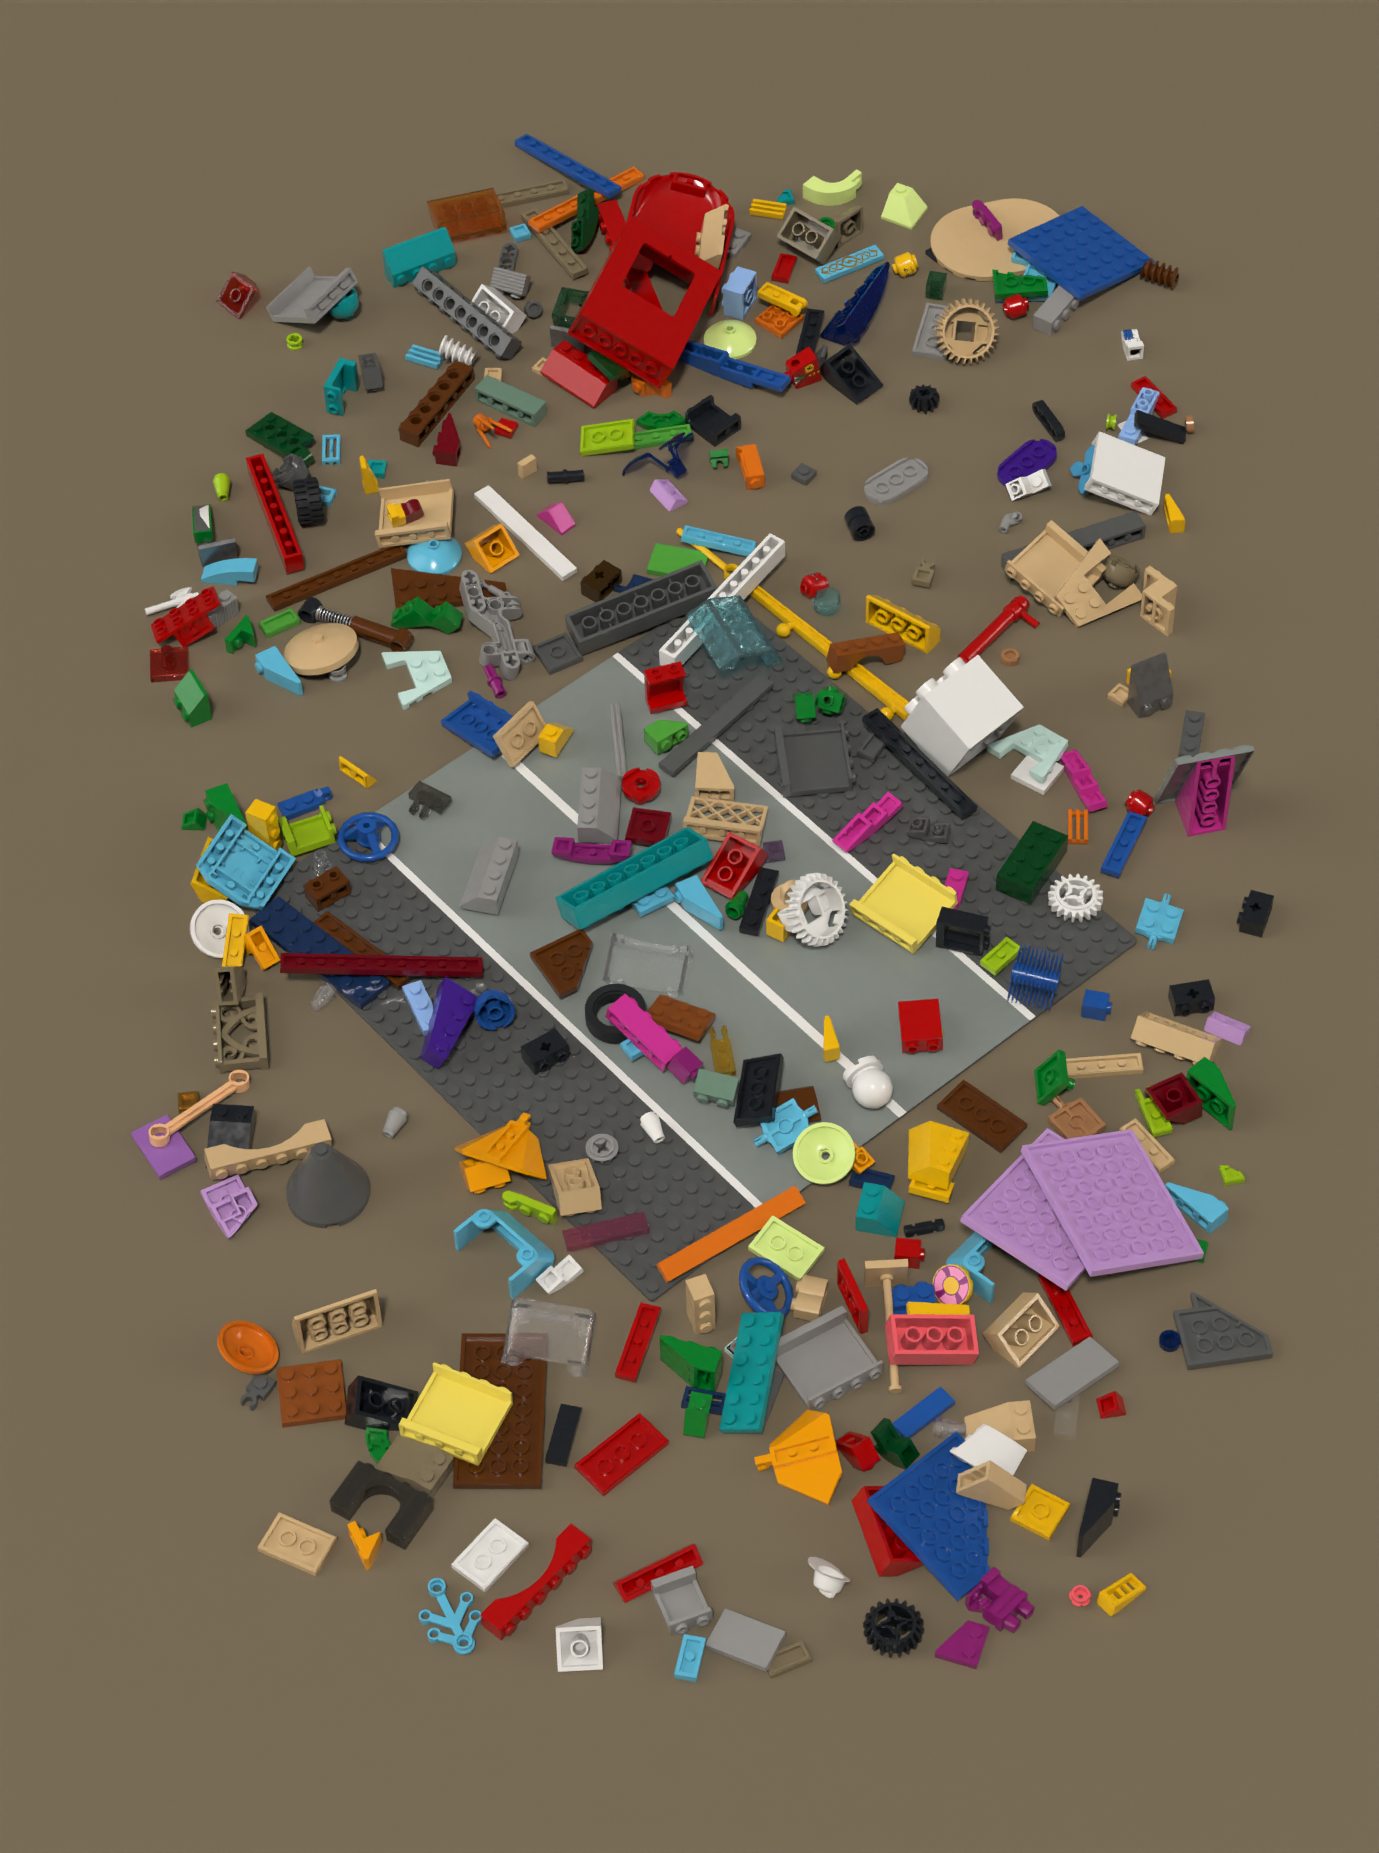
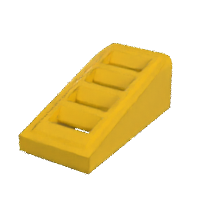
[359,456,379,494]
[1163,494,1186,533]
[823,1015,840,1062]
[1097,1573,1147,1616]

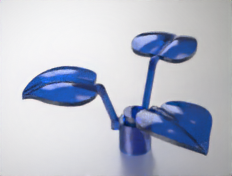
[622,432,694,478]

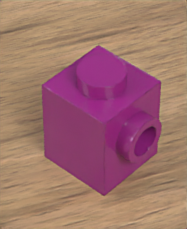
[666,1047,703,1084]

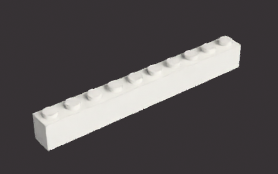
[659,533,785,666]

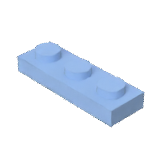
[402,980,433,1036]

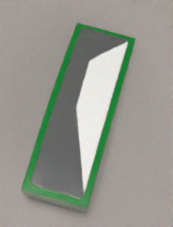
[192,504,213,543]

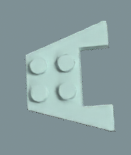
[381,651,452,710]
[987,724,1068,783]

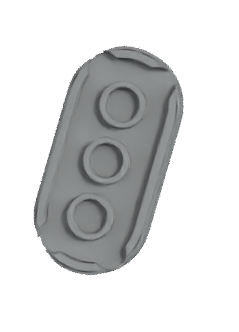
[864,458,928,505]

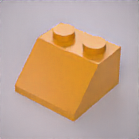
[465,523,520,573]
[458,1158,511,1194]

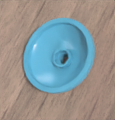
[407,537,462,575]

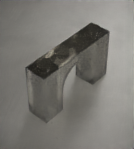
[329,1460,434,1550]

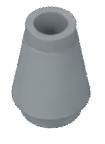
[382,1107,408,1139]

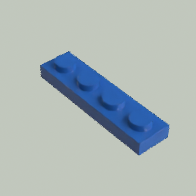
[1101,811,1147,878]

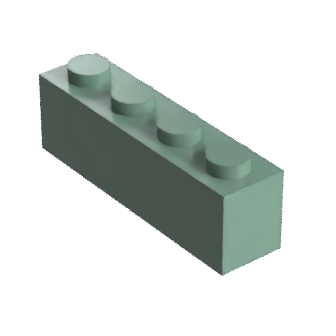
[475,375,547,427]

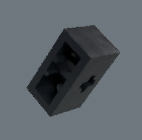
[1237,890,1274,938]
[1168,979,1215,1017]
[521,1028,569,1075]

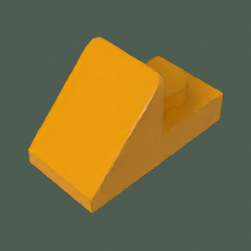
[244,926,280,970]
[347,1521,382,1570]

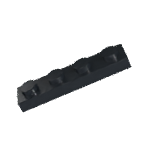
[796,308,824,354]
[739,867,779,936]

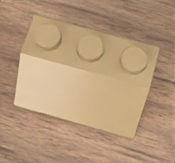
[982,1292,1060,1368]

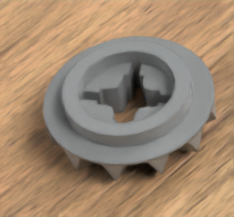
[585,1134,619,1163]

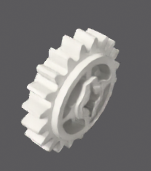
[1048,874,1103,923]

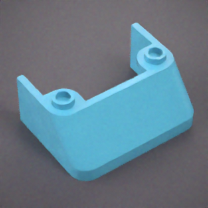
[453,1209,555,1299]
[946,1232,995,1304]

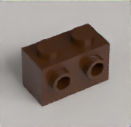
[303,866,351,912]

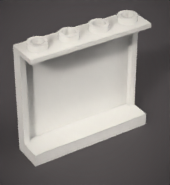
[1084,431,1166,516]

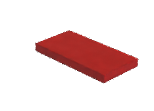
[574,1413,669,1497]

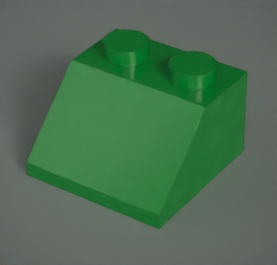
[173,669,212,728]

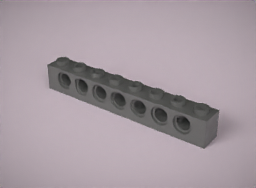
[412,266,522,360]

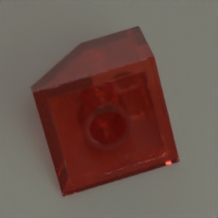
[216,271,257,319]

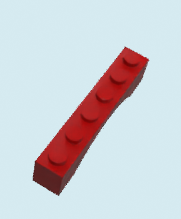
[480,1524,592,1641]

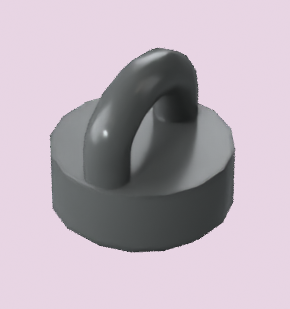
[524,300,542,318]

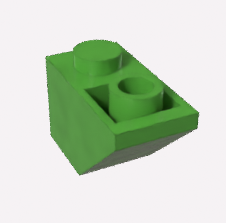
[643,720,689,755]

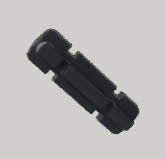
[903,1218,945,1238]

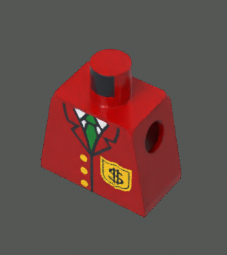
[782,347,822,389]

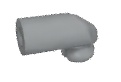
[999,511,1022,534]

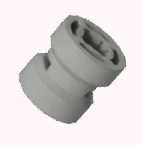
[328,664,347,684]

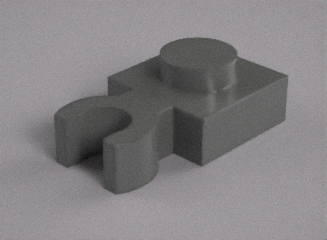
[240,1374,277,1411]

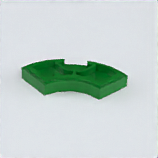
[636,411,685,430]
[365,1427,391,1464]

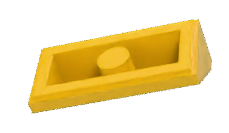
[338,756,377,789]

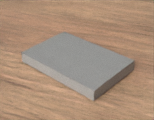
[705,1608,786,1672]

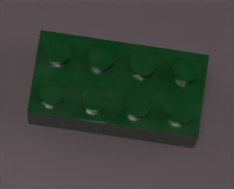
[996,821,1068,905]

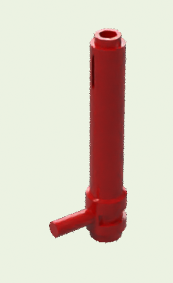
[958,596,1040,663]

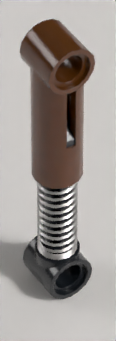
[298,597,414,652]

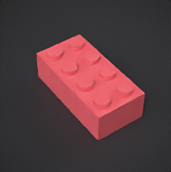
[885,1314,979,1365]

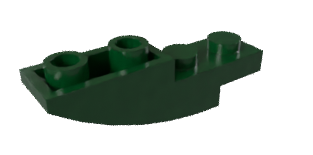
[571,188,599,254]

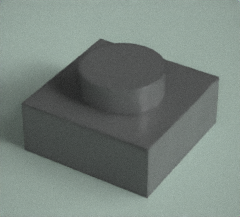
[791,463,817,486]

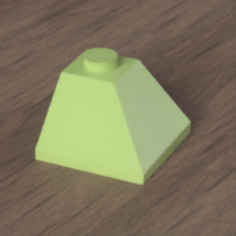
[881,183,928,230]

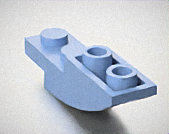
[1118,387,1160,445]

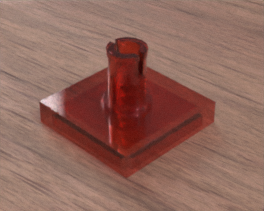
[150,645,189,683]

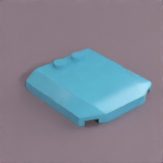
[196,814,296,910]

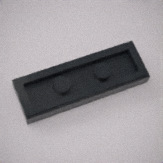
[1134,410,1186,444]
[545,1404,582,1467]

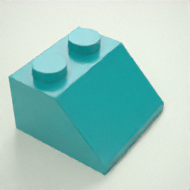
[855,1182,905,1238]

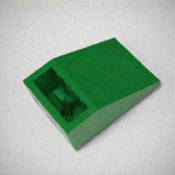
[659,1335,723,1392]

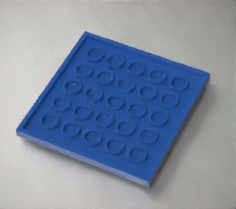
[1007,206,1154,301]

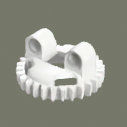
[777,873,848,947]

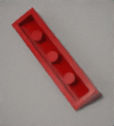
[613,1544,703,1603]

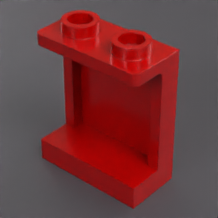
[644,661,687,714]
[898,998,943,1053]

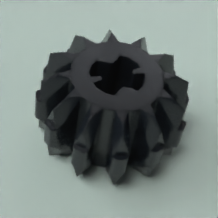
[909,384,940,414]

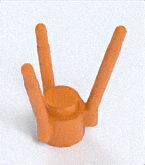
[473,413,513,448]

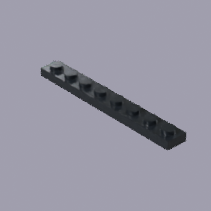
[862,708,978,819]

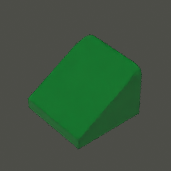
[181,808,207,830]

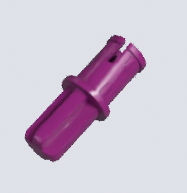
[484,664,507,699]

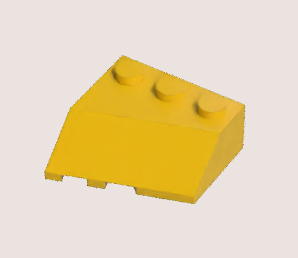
[908,1121,970,1190]

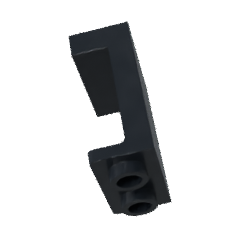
[685,395,741,447]

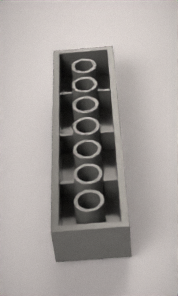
[565,560,717,655]

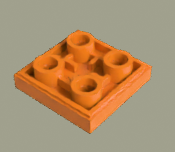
[755,304,804,339]

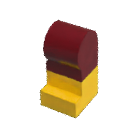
[387,499,424,528]

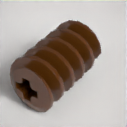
[1140,258,1179,289]

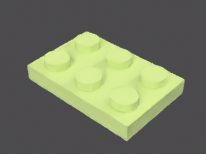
[748,1215,825,1281]

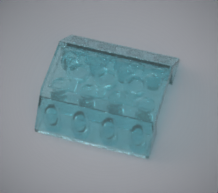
[686,595,783,670]

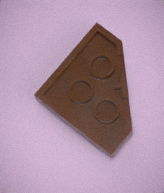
[530,929,592,998]

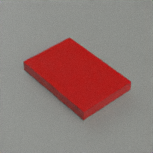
[837,1258,868,1334]

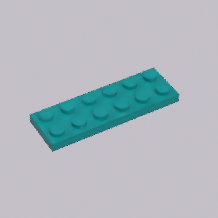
[719,1312,784,1433]

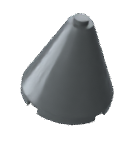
[286,1142,370,1228]

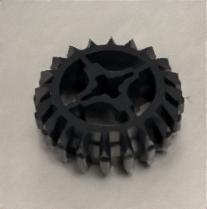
[863,1598,924,1658]

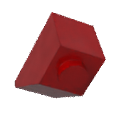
[835,1431,880,1471]

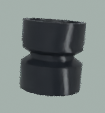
[845,506,875,541]

